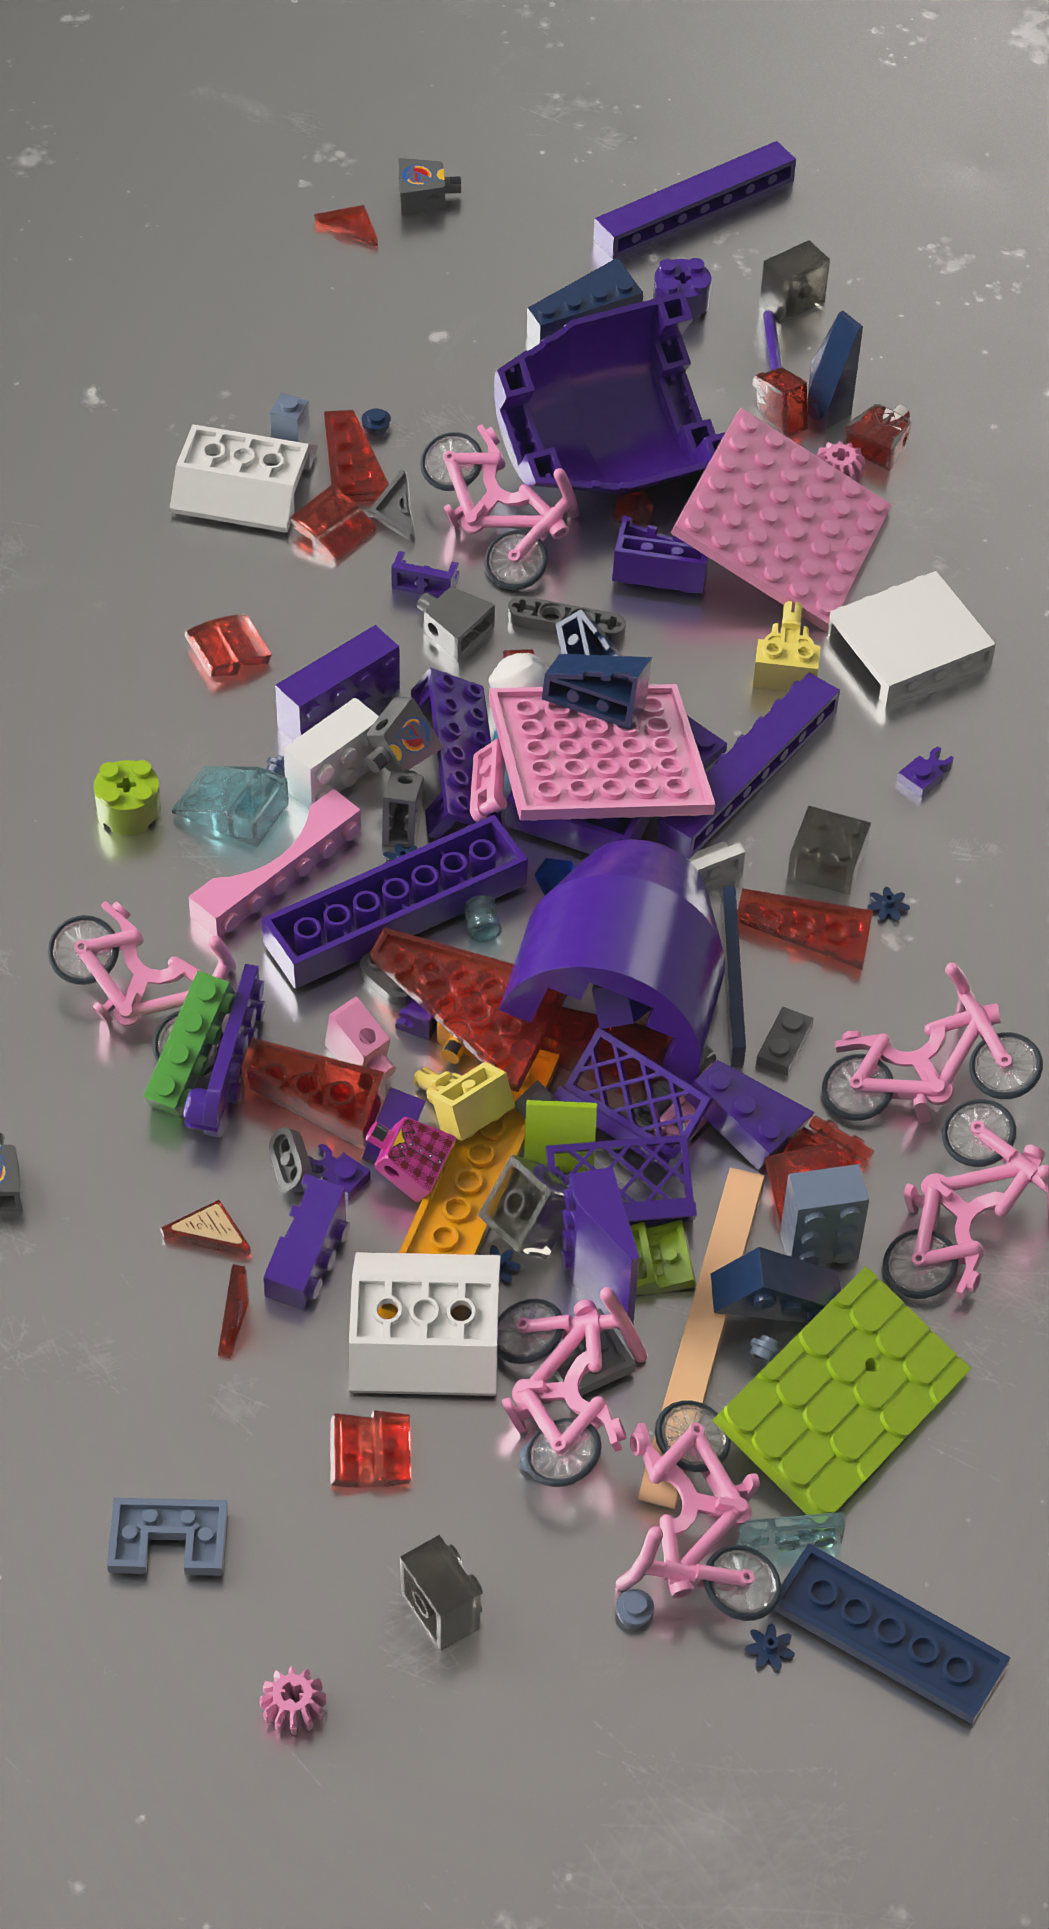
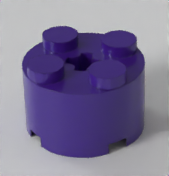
[653,258,712,323]

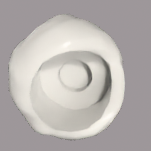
[488,653,549,688]

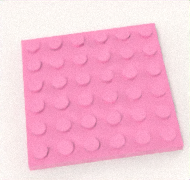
[670,408,892,632]
[489,684,716,821]

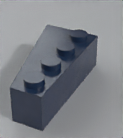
[527,258,643,346]

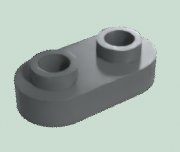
[360,950,416,1005]
[269,1127,312,1193]

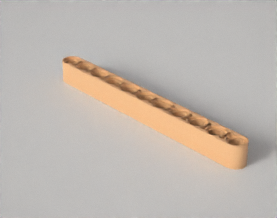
[638,1167,765,1509]

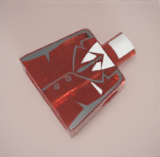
[753,367,808,437]
[843,404,912,471]

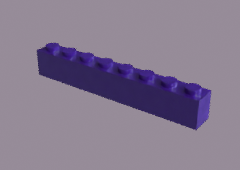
[594,141,796,259]
[657,672,840,859]

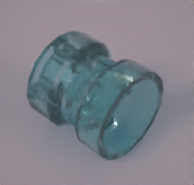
[464,895,502,942]

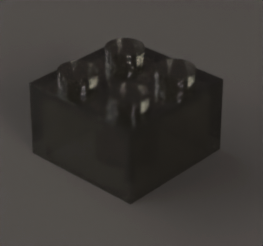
[759,240,830,324]
[787,805,871,895]
[477,1155,569,1259]
[400,1534,483,1651]

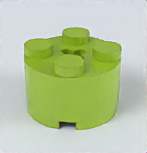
[94,760,162,835]

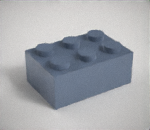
[780,1164,869,1265]

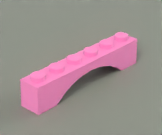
[189,788,361,937]

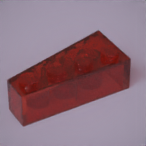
[521,1002,673,1101]
[241,1038,386,1150]

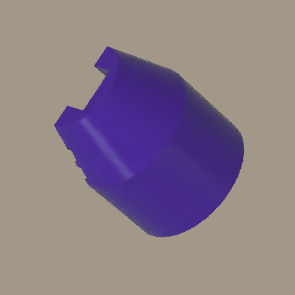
[494,291,726,495]
[499,839,725,1085]

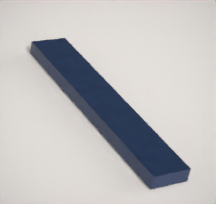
[720,886,746,1068]

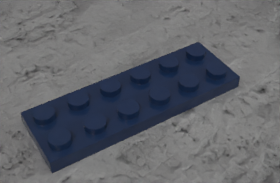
[774,1543,1011,1725]

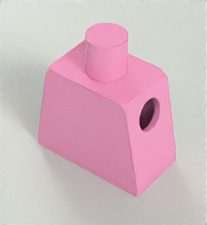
[324,996,396,1082]

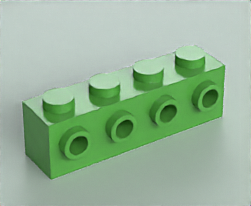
[143,970,236,1118]

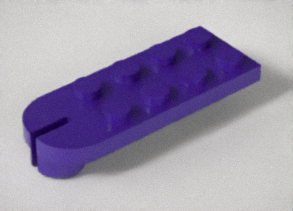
[184,964,266,1138]

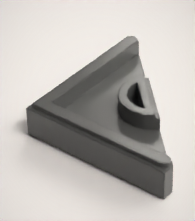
[368,469,415,543]

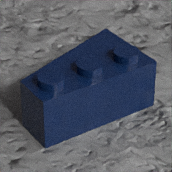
[710,1247,841,1323]

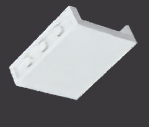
[828,571,996,707]

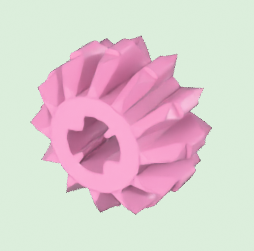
[817,440,866,483]
[259,1665,327,1737]

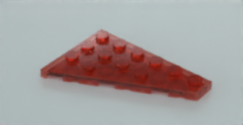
[370,927,568,1092]

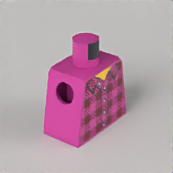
[365,1117,457,1202]

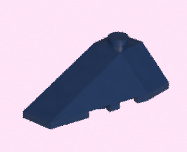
[806,310,863,430]

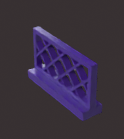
[554,1027,714,1171]
[546,1134,697,1234]

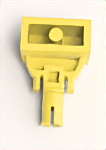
[753,601,821,691]
[413,1062,515,1141]

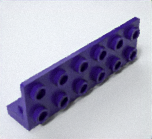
[411,667,503,839]

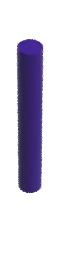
[763,310,784,378]

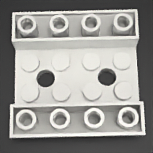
[170,424,317,533]
[349,1252,500,1396]

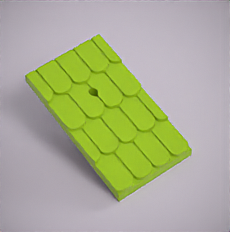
[712,1266,972,1528]

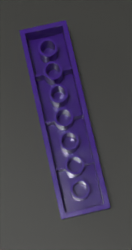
[262,815,528,989]

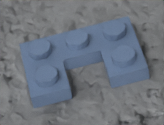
[107,1498,228,1576]

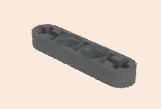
[508,596,626,644]

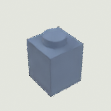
[270,393,310,442]

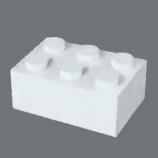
[283,698,379,809]

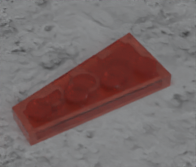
[324,410,389,504]
[737,888,873,970]

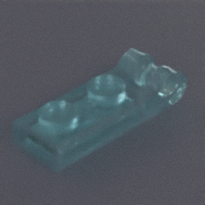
[737,1512,845,1558]

